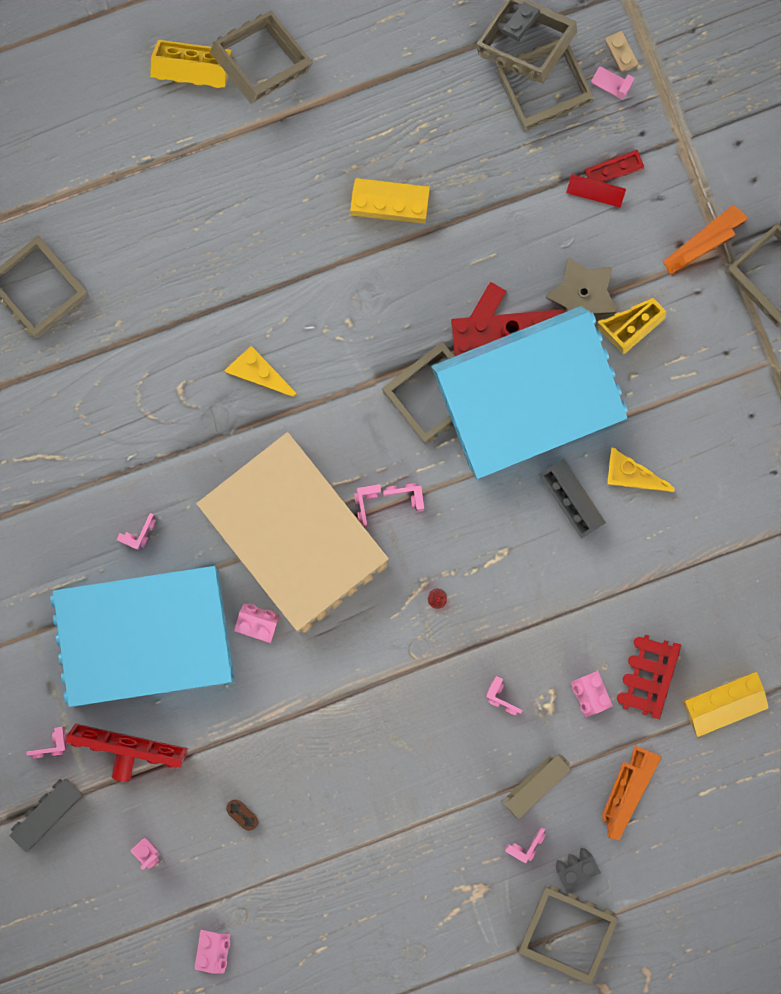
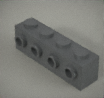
[539,459,606,539]
[9,779,84,852]

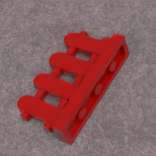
[617,634,682,720]

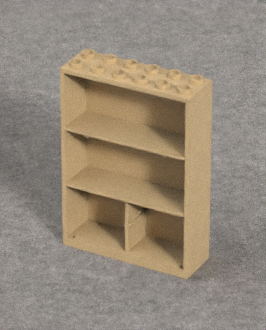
[196,432,389,633]

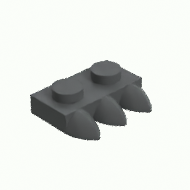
[498,2,540,41]
[556,848,601,891]

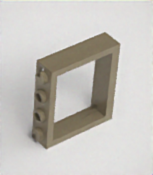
[477,0,577,83]
[210,11,313,104]
[496,38,594,132]
[725,223,781,327]
[0,235,89,339]
[382,342,454,444]
[501,754,571,819]
[518,884,618,985]

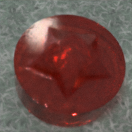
[428,588,447,609]

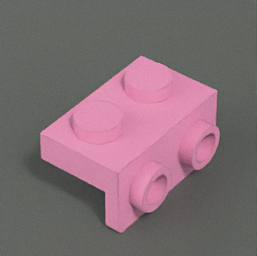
[234,604,280,643]
[571,671,613,717]
[194,930,231,974]

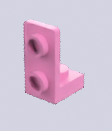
[591,66,635,100]
[383,483,424,511]
[354,484,381,527]
[117,513,157,551]
[486,676,523,716]
[26,727,68,759]
[505,827,546,863]
[130,837,161,870]

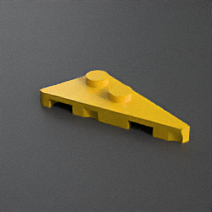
[224,346,297,397]
[607,447,675,492]

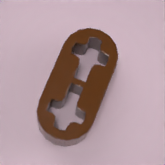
[226,799,258,831]

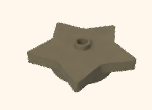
[546,258,617,315]

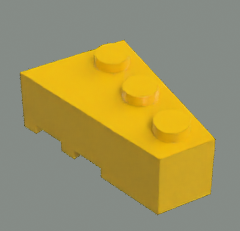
[598,298,666,355]

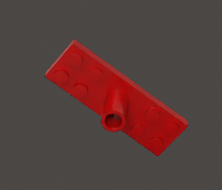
[451,309,565,356]
[66,723,188,782]

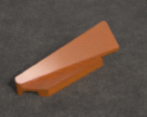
[663,205,748,275]
[602,745,661,840]

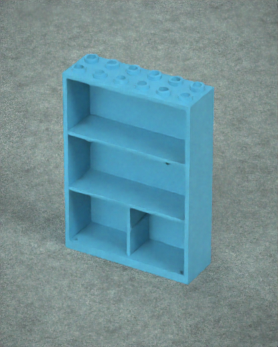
[431,306,628,479]
[50,566,235,707]

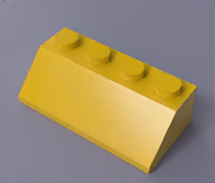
[150,40,232,88]
[350,178,430,224]
[682,672,768,737]

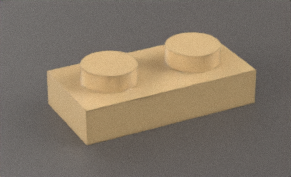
[604,31,638,73]

